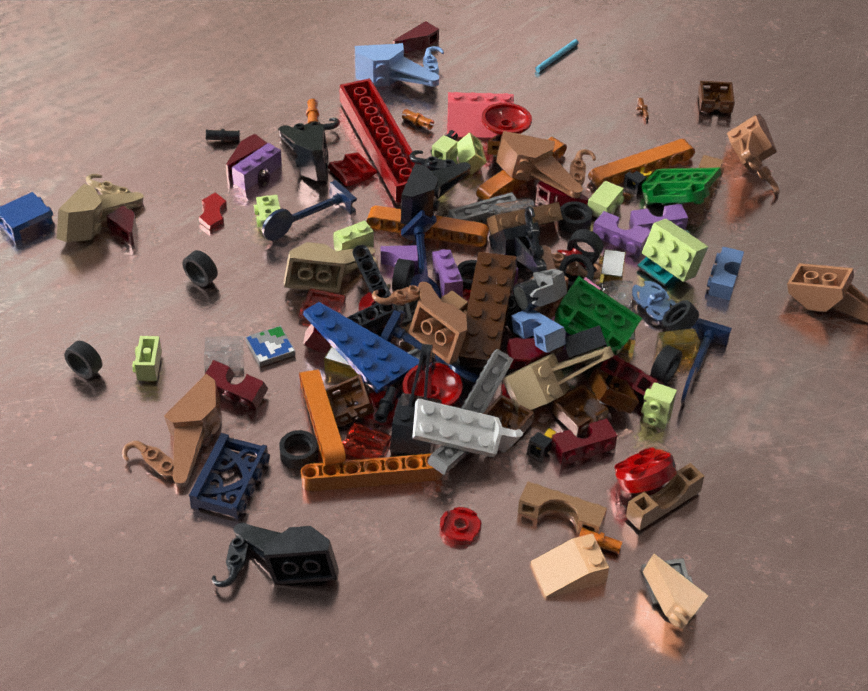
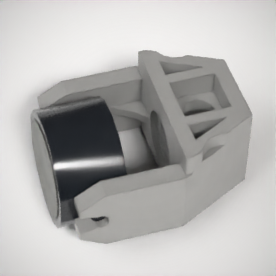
[513,269,567,312]

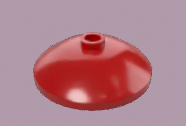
[482,102,532,135]
[403,362,462,406]

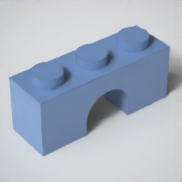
[707,246,744,300]
[511,309,566,353]

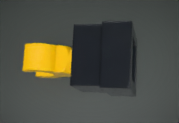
[623,168,652,195]
[526,428,556,463]

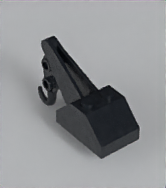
[278,118,340,181]
[401,150,471,224]
[489,206,547,273]
[390,343,442,456]
[212,523,339,588]

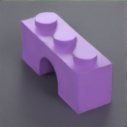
[232,143,282,191]
[629,204,688,231]
[593,211,651,256]
[432,250,463,298]

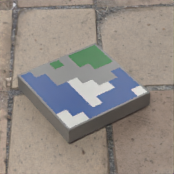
[245,325,296,367]

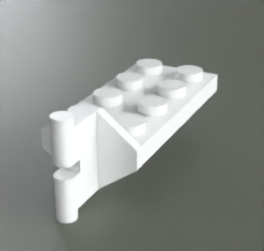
[412,398,523,457]

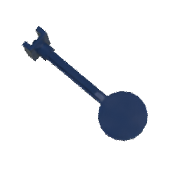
[262,180,357,241]
[401,210,442,299]
[380,310,480,383]
[681,318,732,405]

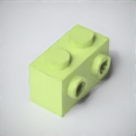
[457,132,487,174]
[432,135,458,164]
[588,181,624,217]
[254,195,280,231]
[333,221,374,251]
[132,336,162,381]
[641,382,677,429]

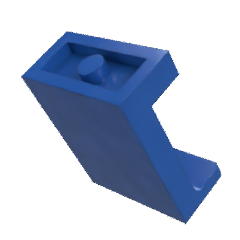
[0,192,53,241]

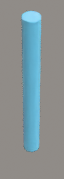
[535,39,579,72]

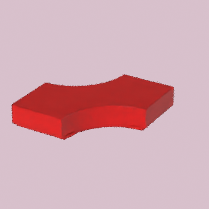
[199,192,227,230]

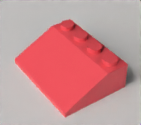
[447,92,514,140]

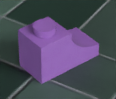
[380,245,418,274]

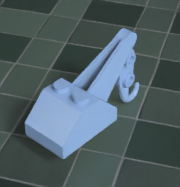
[355,43,444,87]

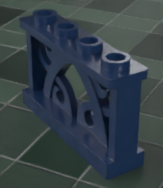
[189,433,270,519]

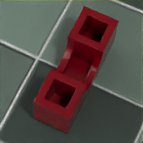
[599,354,664,395]
[205,360,268,409]
[551,418,618,465]

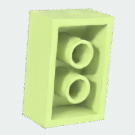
[642,219,708,282]

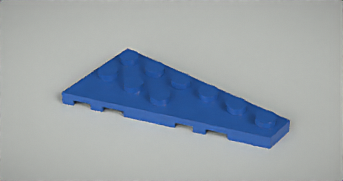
[303,302,419,394]

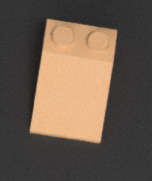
[531,533,609,598]
[643,554,708,629]

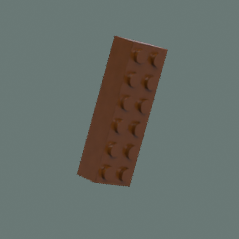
[459,252,517,368]

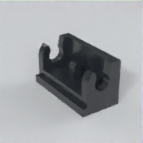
[565,325,608,359]

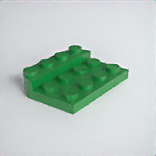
[642,167,721,204]
[554,276,642,355]

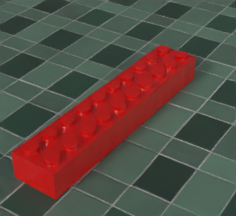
[339,78,416,202]

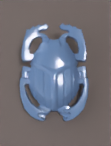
[632,281,676,321]

